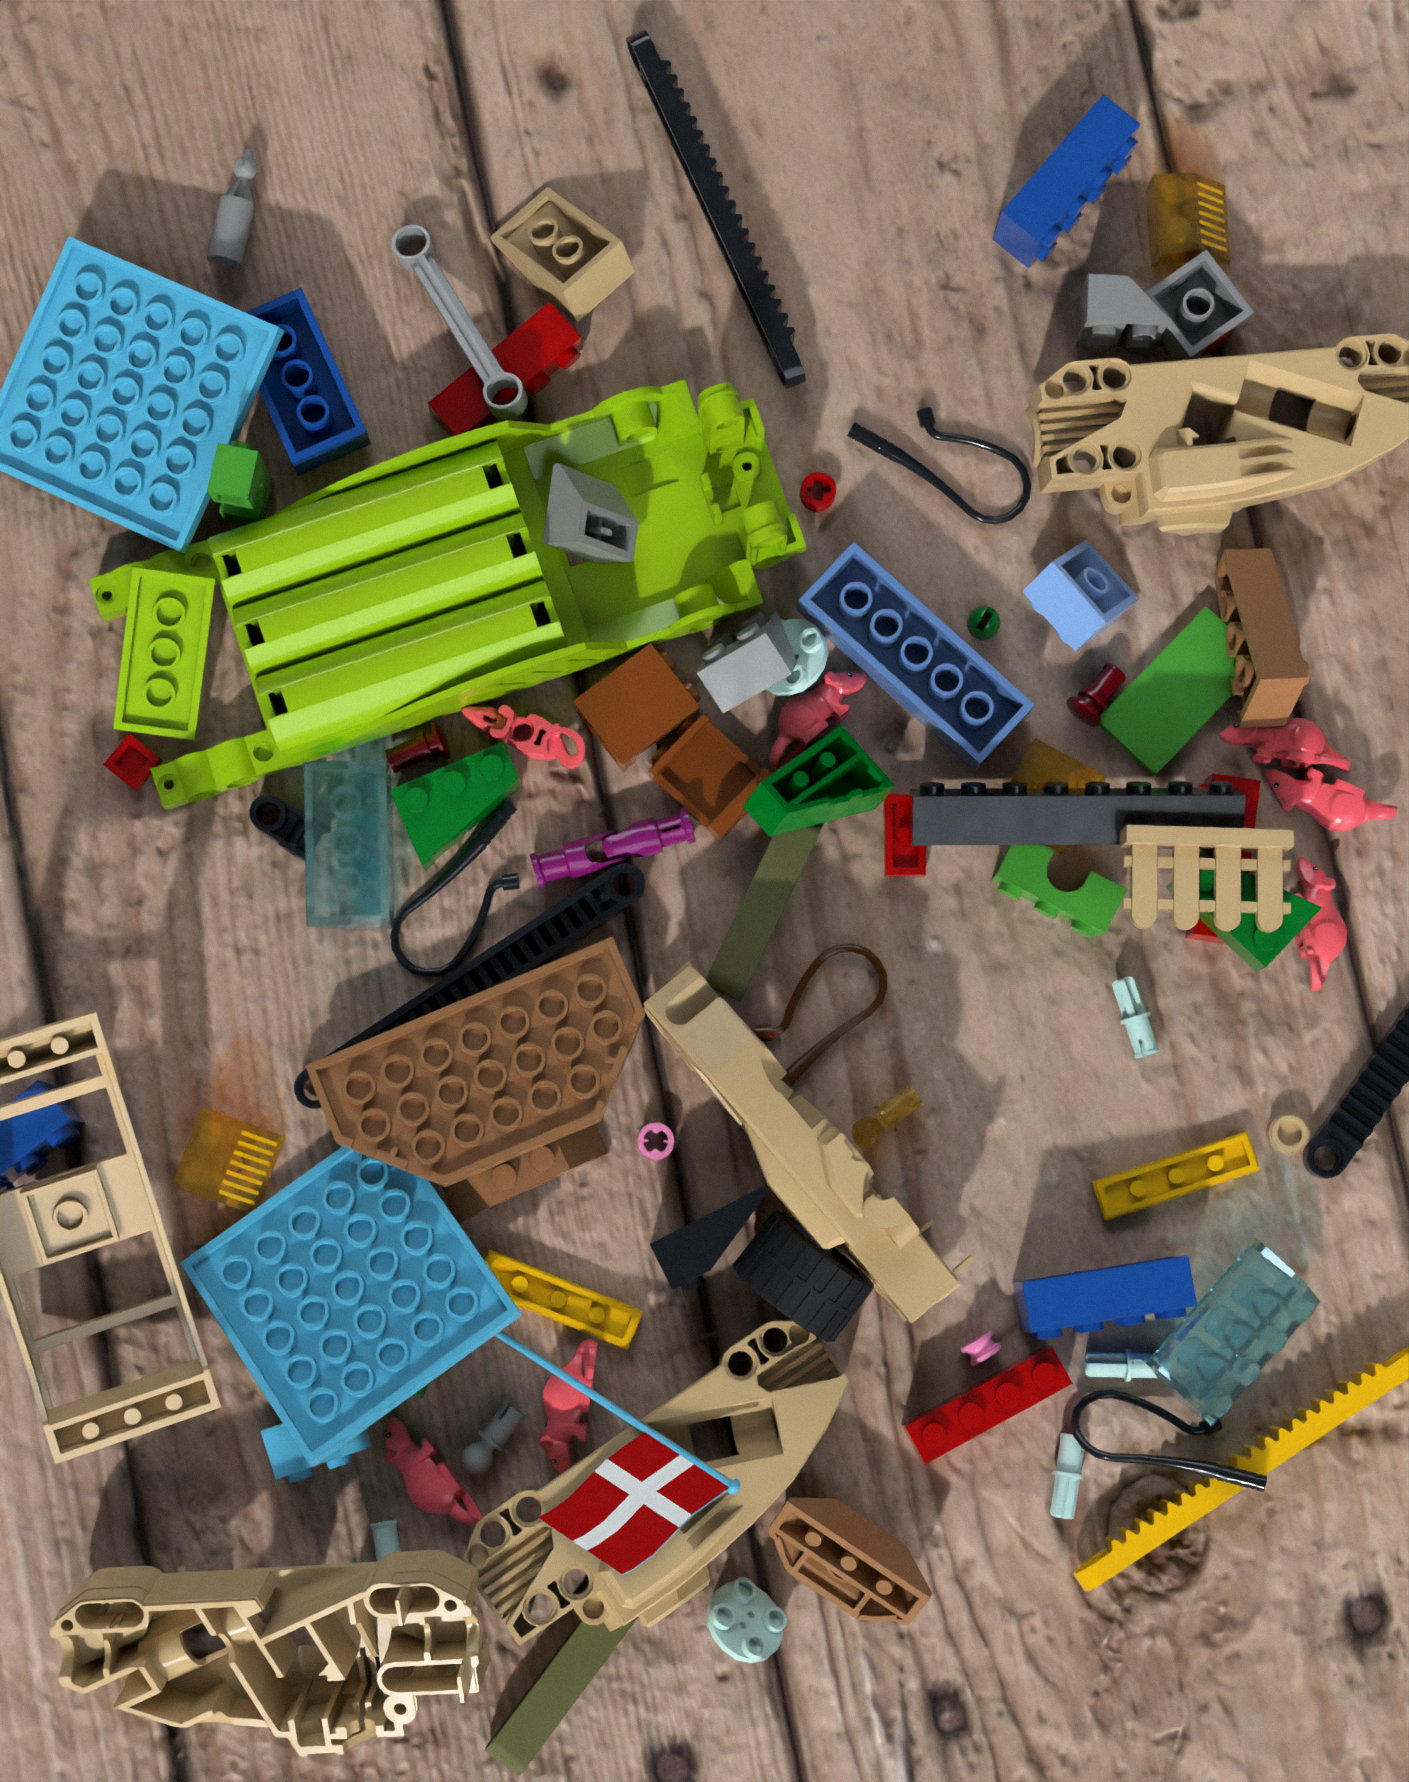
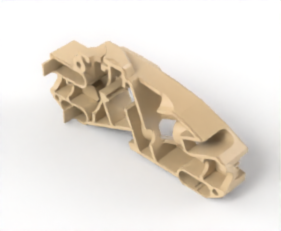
[1025,333,1409,536]
[643,961,974,1324]
[462,1321,849,1645]
[49,1550,491,1756]

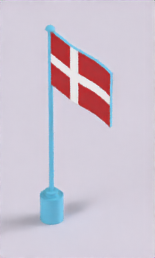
[495,1330,741,1575]

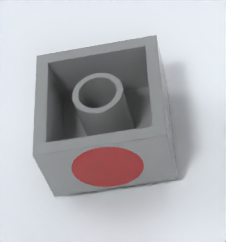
[1145,249,1255,361]

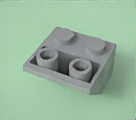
[1076,273,1168,354]
[542,463,638,564]
[697,610,796,713]

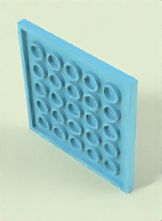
[0,236,284,554]
[180,1146,522,1467]

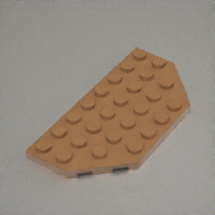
[305,936,645,1187]

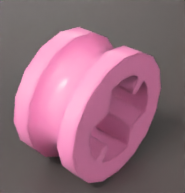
[637,1122,674,1160]
[960,1329,1002,1367]

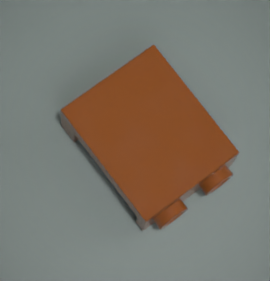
[573,643,701,772]
[649,712,772,843]

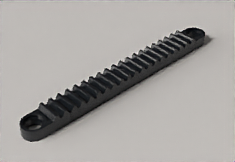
[626,30,806,389]
[294,863,645,1109]
[1303,1002,1409,1179]

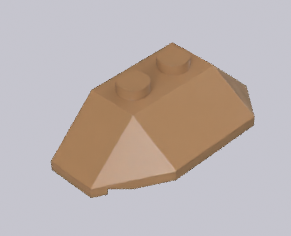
[442,1124,608,1224]
[768,1497,932,1625]

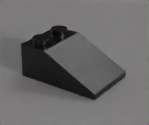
[650,1186,766,1293]

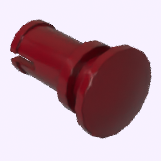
[1066,663,1126,727]
[385,721,451,774]

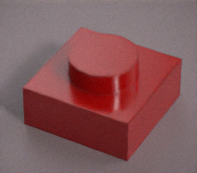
[103,734,163,792]

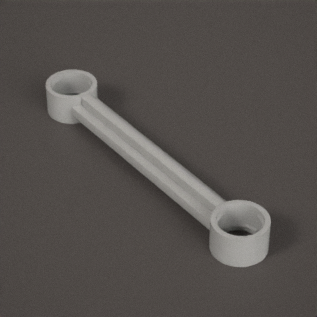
[392,224,528,420]

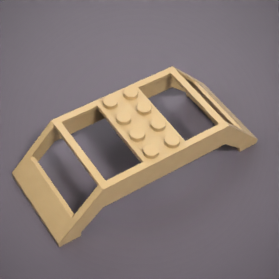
[0,1010,221,1464]

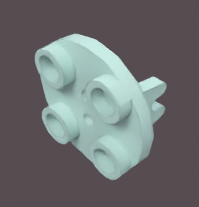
[766,619,828,696]
[705,1577,787,1663]

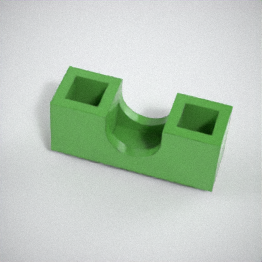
[207,441,274,526]
[991,845,1128,938]

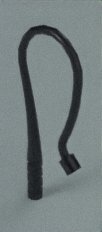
[847,407,1031,524]
[390,799,520,977]
[1070,1390,1267,1492]

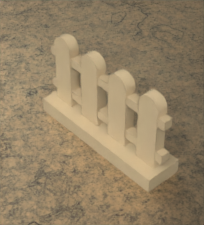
[1120,825,1294,933]

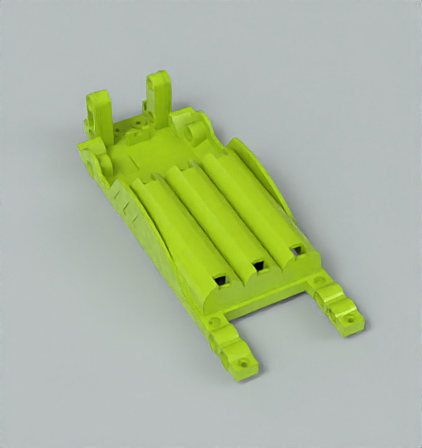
[88,379,807,810]

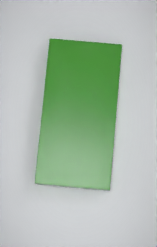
[1099,606,1236,777]

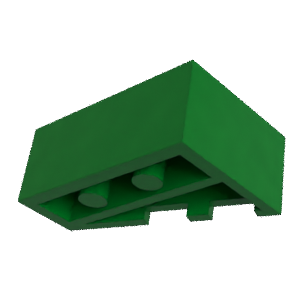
[742,725,895,837]
[389,741,521,871]
[1166,851,1322,972]

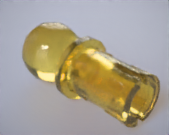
[851,1084,924,1149]

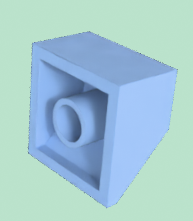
[1022,539,1140,652]

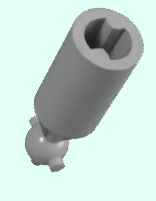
[207,149,257,269]

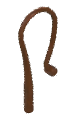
[755,944,887,1087]

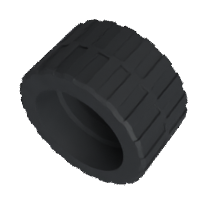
[733,1211,874,1342]

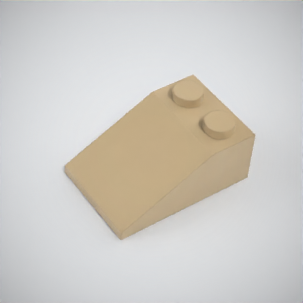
[490,187,635,323]

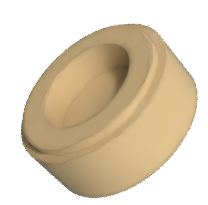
[1266,1113,1310,1155]

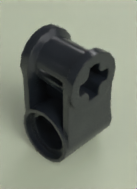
[249,795,330,864]

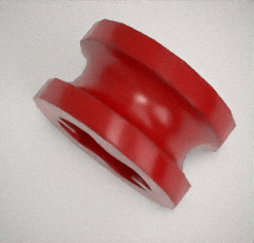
[799,472,837,512]

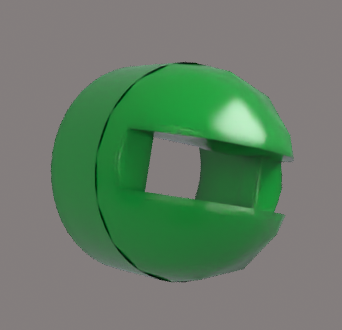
[967,606,1000,640]

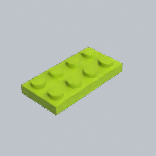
[113,566,216,740]

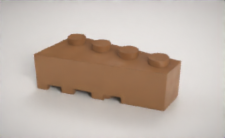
[1214,548,1310,728]

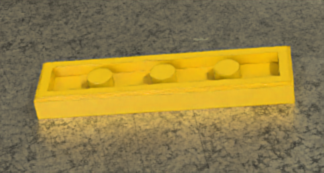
[1090,1131,1261,1221]
[485,1249,643,1350]

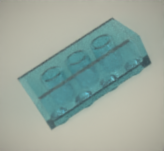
[303,759,395,930]
[1145,1238,1320,1427]

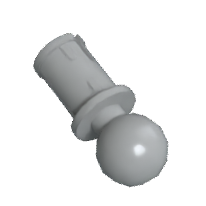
[461,1400,526,1476]

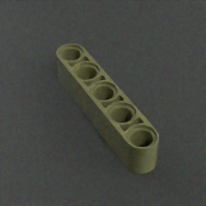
[706,823,824,1002]
[485,1617,638,1776]

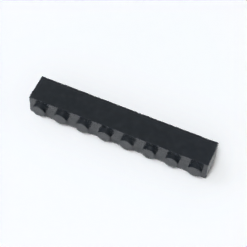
[909,781,1246,845]

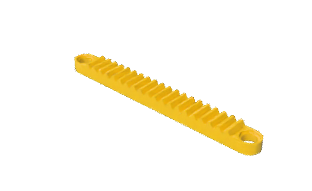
[1073,1346,1409,1592]

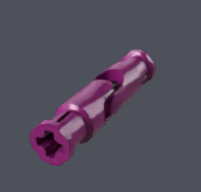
[529,808,696,889]

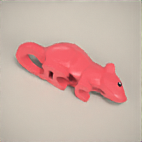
[769,671,867,770]
[461,705,586,769]
[1219,718,1352,772]
[1265,768,1398,832]
[1294,857,1347,991]
[539,1339,598,1474]
[384,1416,484,1527]

